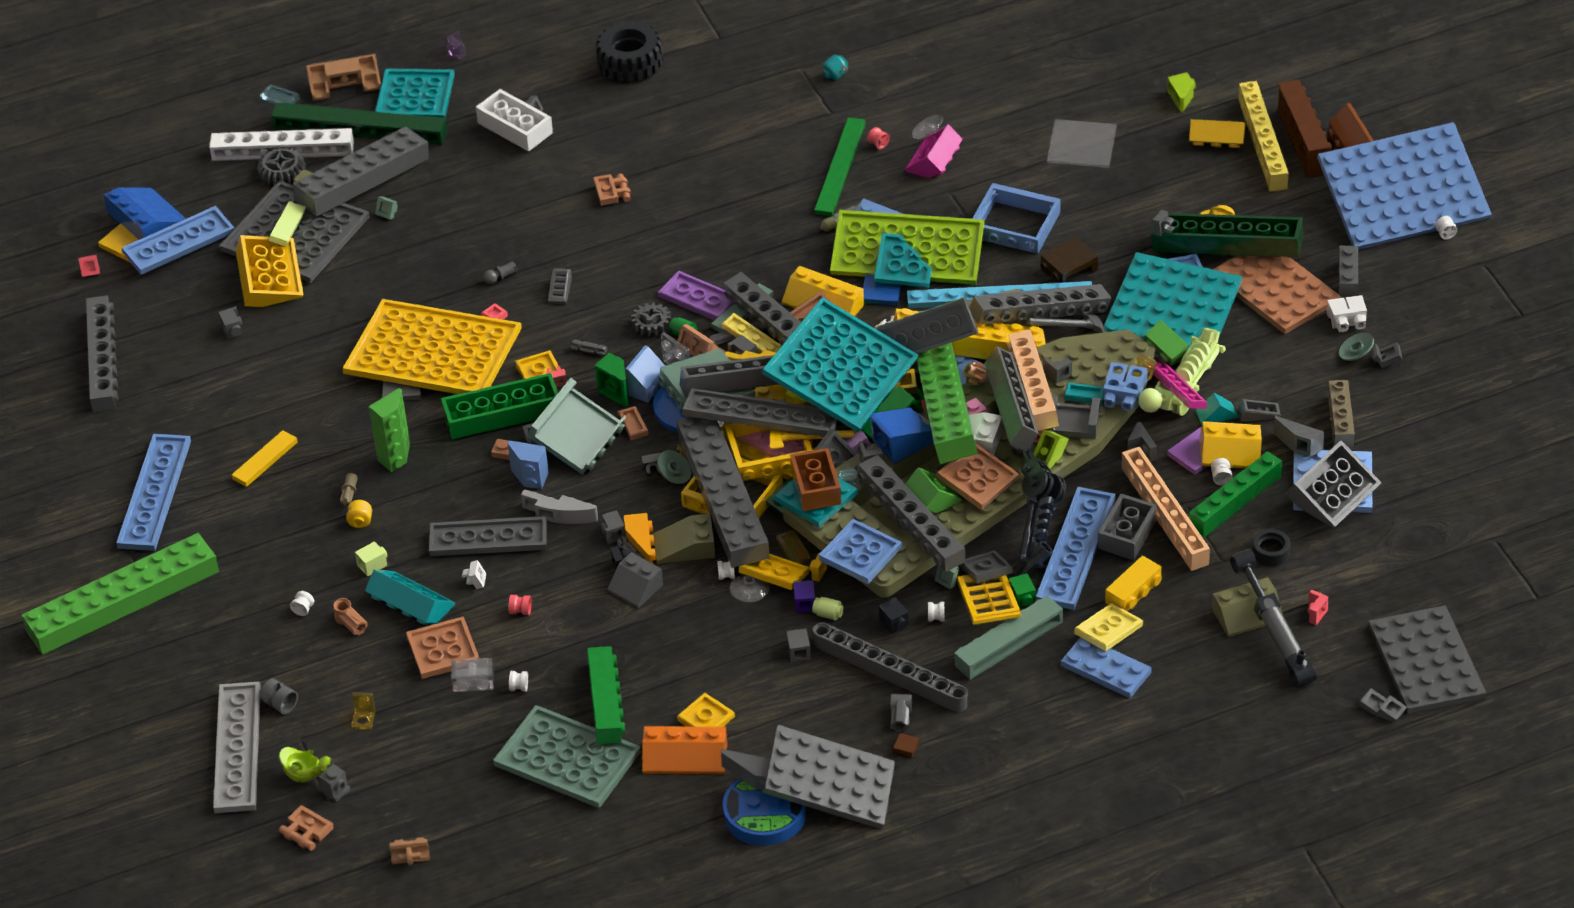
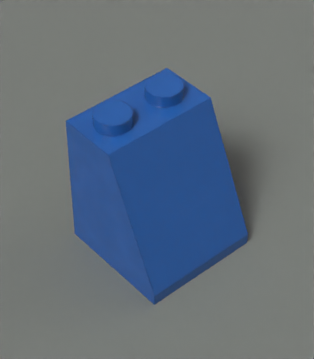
[870,408,933,464]

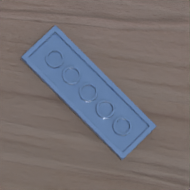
[122,206,234,275]

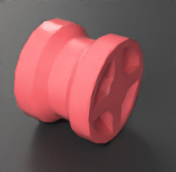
[867,127,890,149]

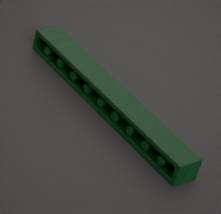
[271,102,447,145]

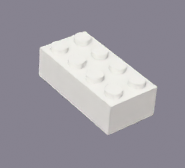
[476,89,553,151]

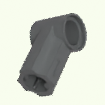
[890,694,912,733]

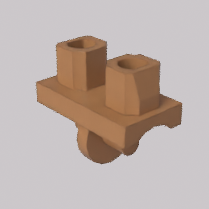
[390,837,430,866]

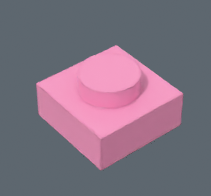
[966,398,987,415]

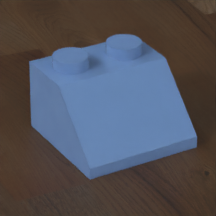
[626,346,665,403]
[508,441,549,489]

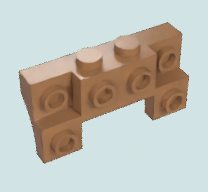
[307,54,381,101]

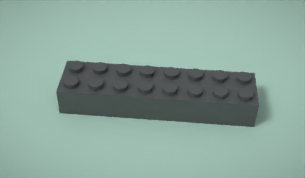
[293,127,429,216]

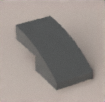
[1359,688,1407,722]

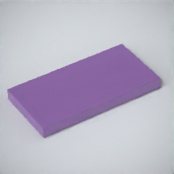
[658,271,735,321]

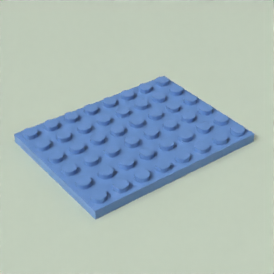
[1317,122,1492,250]

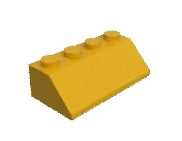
[782,266,864,316]

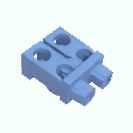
[1103,362,1147,411]

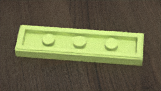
[269,201,306,246]

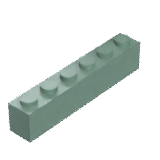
[954,595,1063,680]

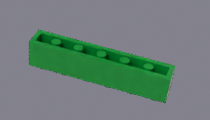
[1189,451,1282,538]
[587,646,625,744]

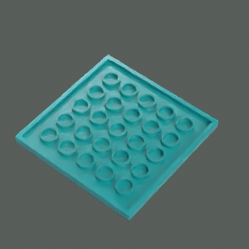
[1104,252,1242,350]
[762,297,918,433]

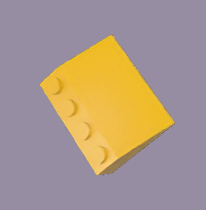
[236,235,303,307]

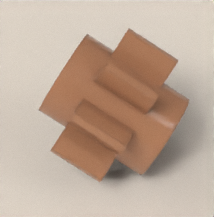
[963,361,987,386]

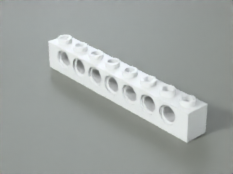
[210,129,354,161]

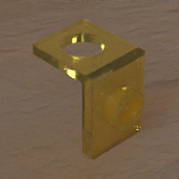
[351,692,376,730]

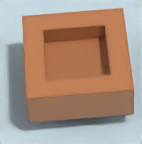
[491,439,510,460]

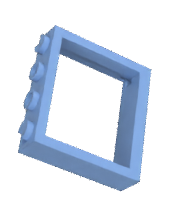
[972,183,1060,254]

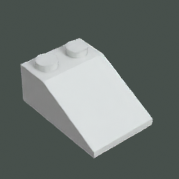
[969,412,1003,455]

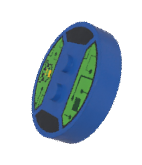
[723,778,807,846]

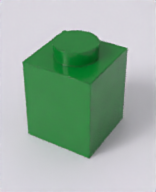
[1009,573,1036,608]

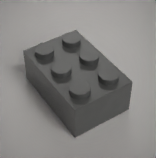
[1098,494,1157,560]

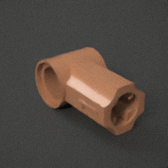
[333,598,368,636]

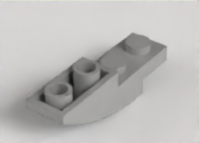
[521,489,598,524]

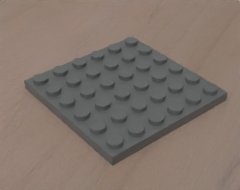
[220,181,370,283]

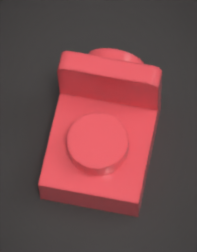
[1308,590,1328,625]

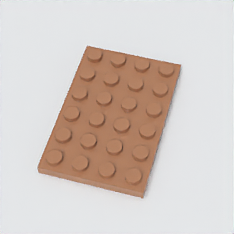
[1213,255,1341,334]

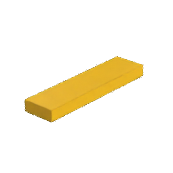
[232,430,298,487]

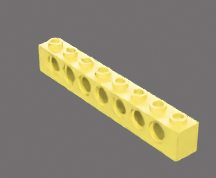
[1239,81,1288,191]

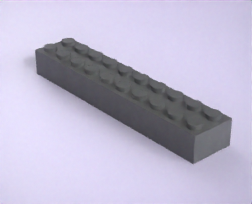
[677,417,769,568]

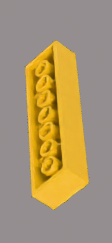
[893,308,1046,359]

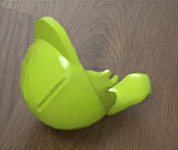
[279,747,331,783]

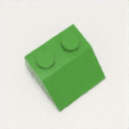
[1144,320,1188,366]
[906,467,963,513]

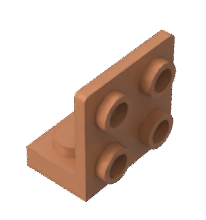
[676,324,726,356]

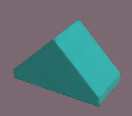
[1195,393,1238,426]

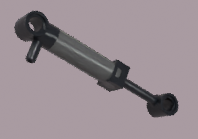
[1230,549,1317,687]

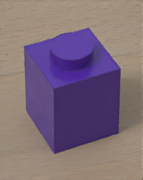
[793,580,815,613]

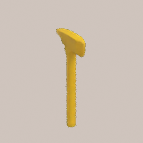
[770,429,854,449]

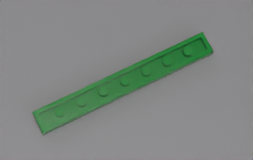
[815,117,865,217]

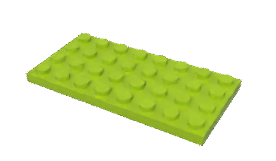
[830,210,984,285]

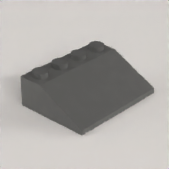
[1285,441,1381,528]

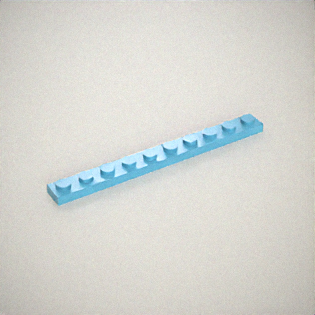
[907,281,1092,309]

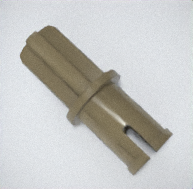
[340,473,358,506]

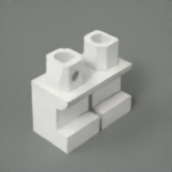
[1327,295,1367,332]

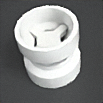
[1211,458,1232,485]

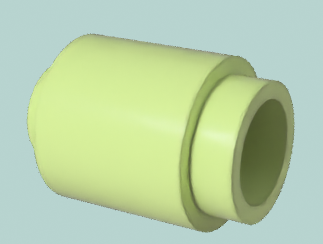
[812,597,843,620]

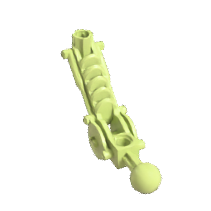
[1138,328,1226,416]

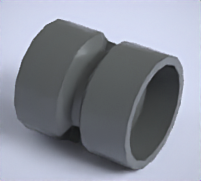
[259,679,298,714]

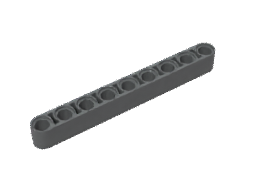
[813,623,968,712]

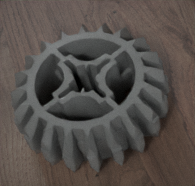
[257,147,306,186]

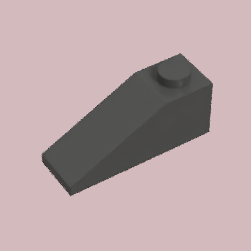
[721,749,769,791]

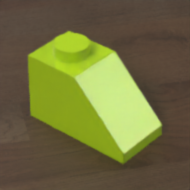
[1167,73,1196,112]
[1033,429,1069,468]

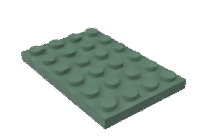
[493,705,641,808]

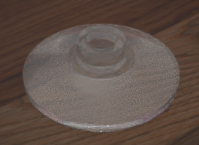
[912,114,943,139]
[730,574,769,603]

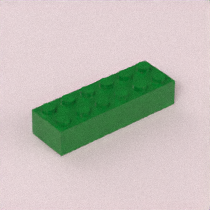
[441,373,558,440]

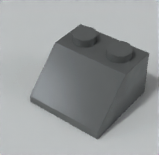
[608,552,663,608]

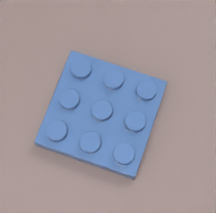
[819,519,902,584]

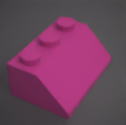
[905,124,962,178]

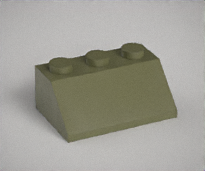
[1212,577,1283,637]

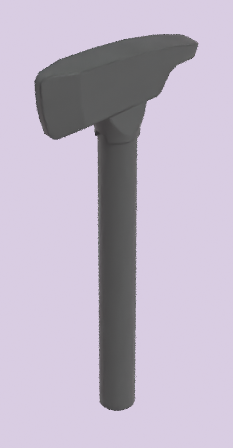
[1027,314,1105,333]

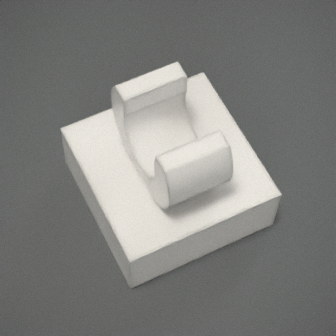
[462,560,486,589]

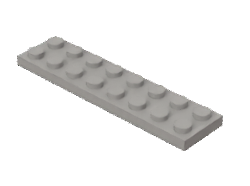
[214,682,260,813]

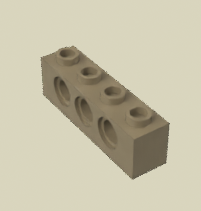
[1328,380,1355,451]

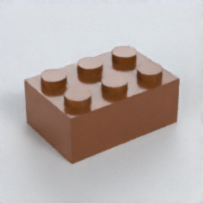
[790,448,841,511]

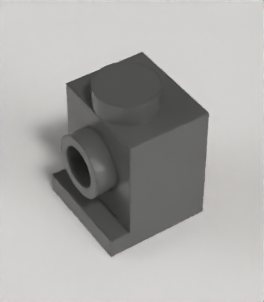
[219,307,243,339]
[728,335,757,355]
[600,510,626,545]
[319,764,351,802]

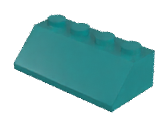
[365,569,455,625]

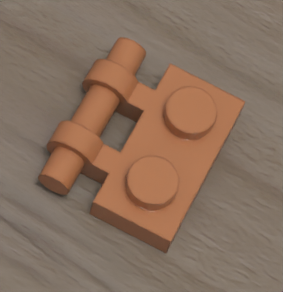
[594,174,631,206]
[279,805,333,851]

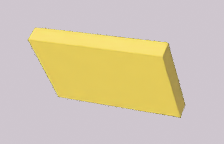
[1074,603,1143,652]

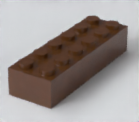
[1277,79,1332,178]

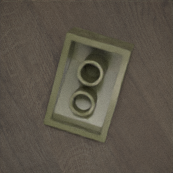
[653,513,715,564]

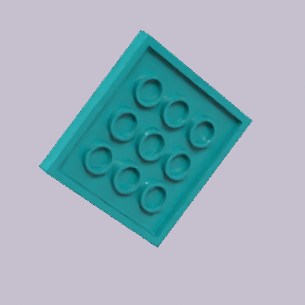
[376,69,455,118]

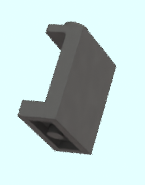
[1049,395,1100,439]

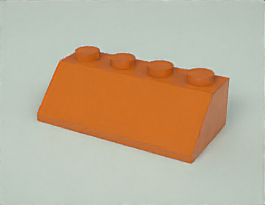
[643,726,727,774]

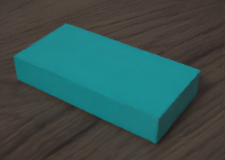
[1064,382,1104,405]

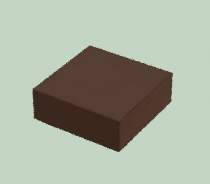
[893,733,920,757]

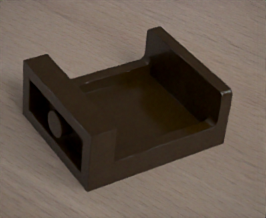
[1040,237,1098,283]

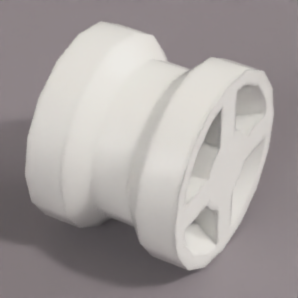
[1435,216,1457,239]
[717,561,735,580]
[290,591,314,616]
[928,602,944,622]
[509,671,528,691]

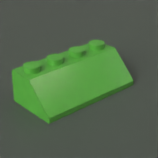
[369,388,410,472]

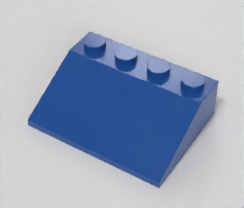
[104,188,186,240]

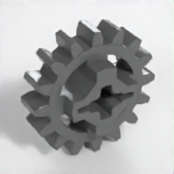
[631,302,671,336]

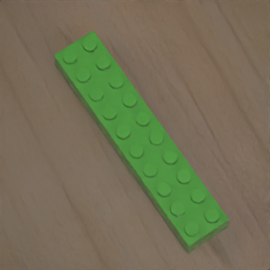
[917,342,978,464]
[22,533,219,655]

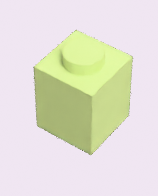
[355,541,387,576]

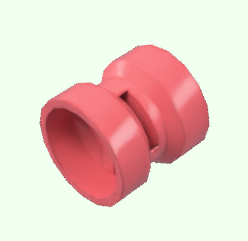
[508,595,532,615]

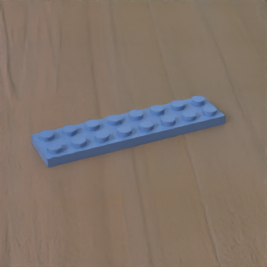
[116,434,191,551]
[1036,487,1115,610]

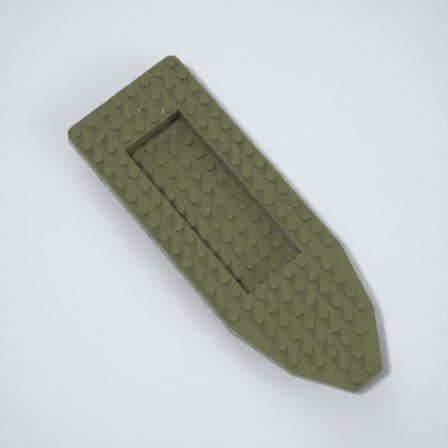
[782,330,1155,597]

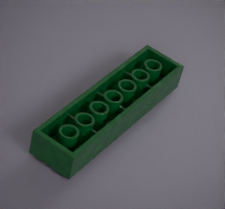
[1151,213,1304,258]

